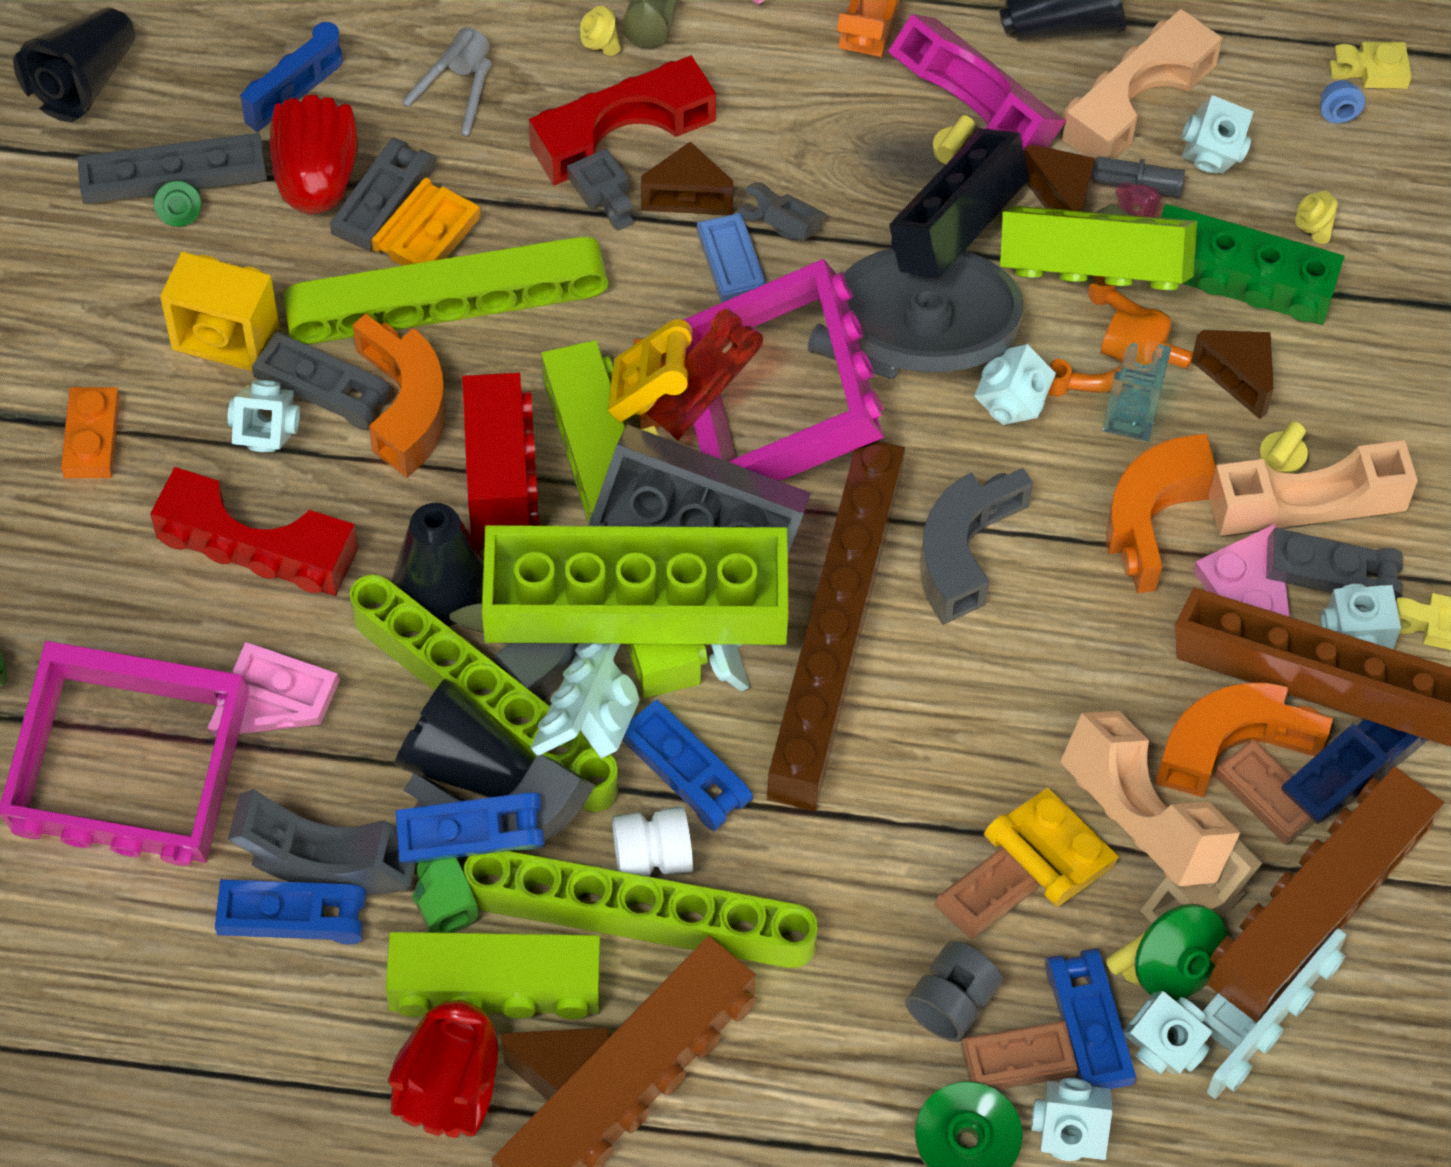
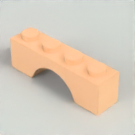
[1062,9,1223,159]
[1208,440,1418,536]
[1060,711,1240,886]

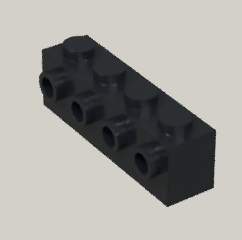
[889,128,1029,278]

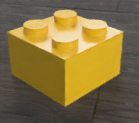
[160,251,280,372]

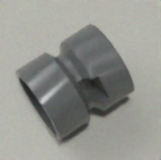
[905,941,1002,1042]

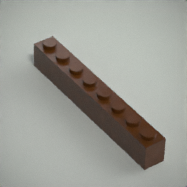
[767,441,905,811]

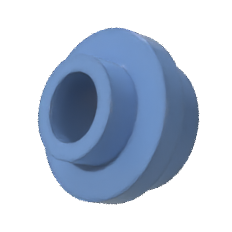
[1319,80,1365,123]

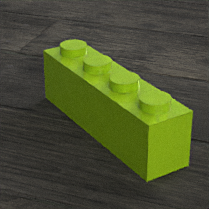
[1000,206,1197,290]
[386,932,601,1020]

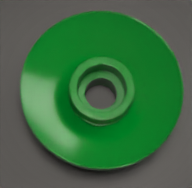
[1135,904,1227,1001]
[915,1082,1023,1167]

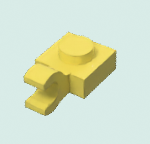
[1329,42,1412,89]
[1396,593,1451,650]

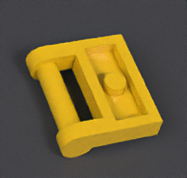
[608,319,692,423]
[984,787,1119,907]

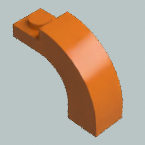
[836,0,901,57]
[353,313,446,478]
[1106,434,1216,593]
[1155,683,1333,798]

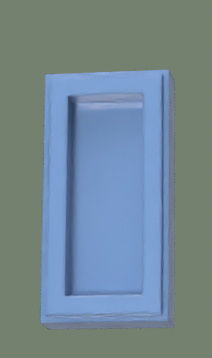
[697,213,766,303]

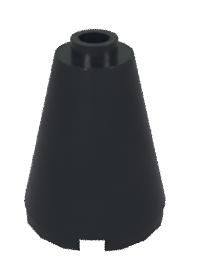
[999,0,1126,41]
[13,7,135,122]
[392,503,484,626]
[394,679,535,798]

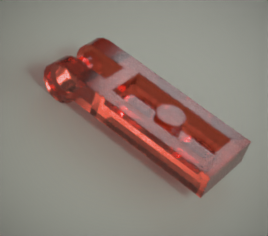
[645,309,763,441]

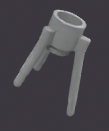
[403,28,492,137]

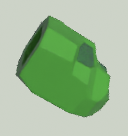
[412,858,479,933]

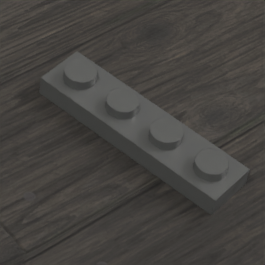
[77,133,267,204]

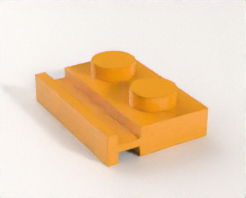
[372,177,481,266]

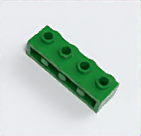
[1160,204,1345,325]

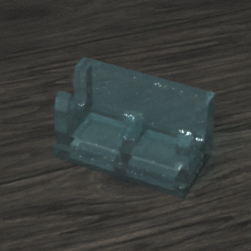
[1103,343,1172,442]

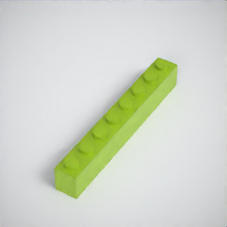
[541,340,708,699]

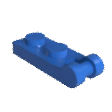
[240,22,343,132]
[622,699,753,831]
[396,793,545,864]
[215,879,367,944]
[1045,948,1136,1089]

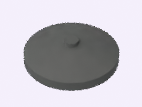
[844,248,1023,372]

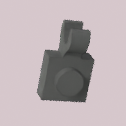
[567,148,633,231]
[738,182,826,241]

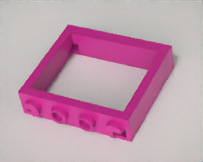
[683,259,884,481]
[0,641,249,866]

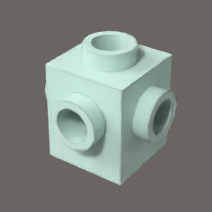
[1181,95,1253,174]
[974,344,1056,425]
[228,380,300,452]
[1320,584,1401,649]
[1123,991,1212,1075]
[1031,1078,1112,1161]

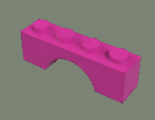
[888,14,1066,151]

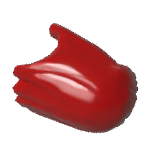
[269,94,358,215]
[388,1000,498,1138]

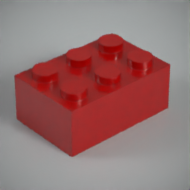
[462,372,539,550]

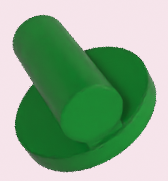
[153,180,202,227]

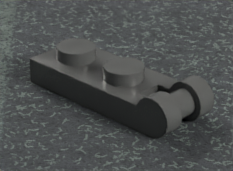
[330,137,436,252]
[252,332,392,430]
[1266,528,1403,600]

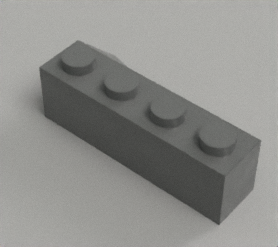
[588,424,810,554]

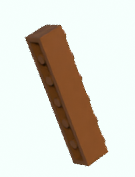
[1175,587,1451,747]
[1207,766,1445,1023]
[491,935,756,1167]

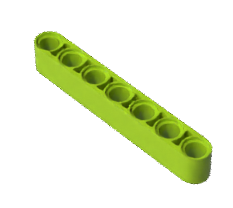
[283,236,609,344]
[349,574,618,812]
[464,851,818,968]

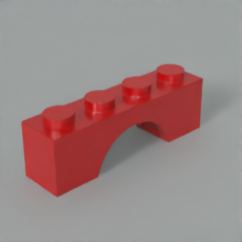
[529,55,716,186]
[150,466,358,596]

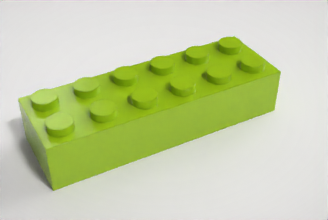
[482,525,788,645]

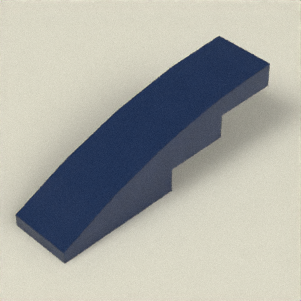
[1281,719,1428,824]

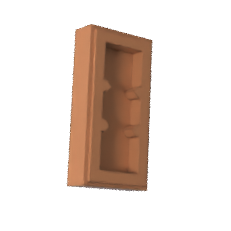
[1214,739,1315,845]
[934,847,1040,940]
[961,1021,1078,1090]

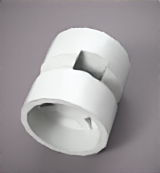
[612,806,693,877]

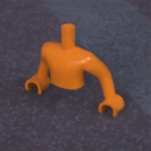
[1048,276,1193,397]

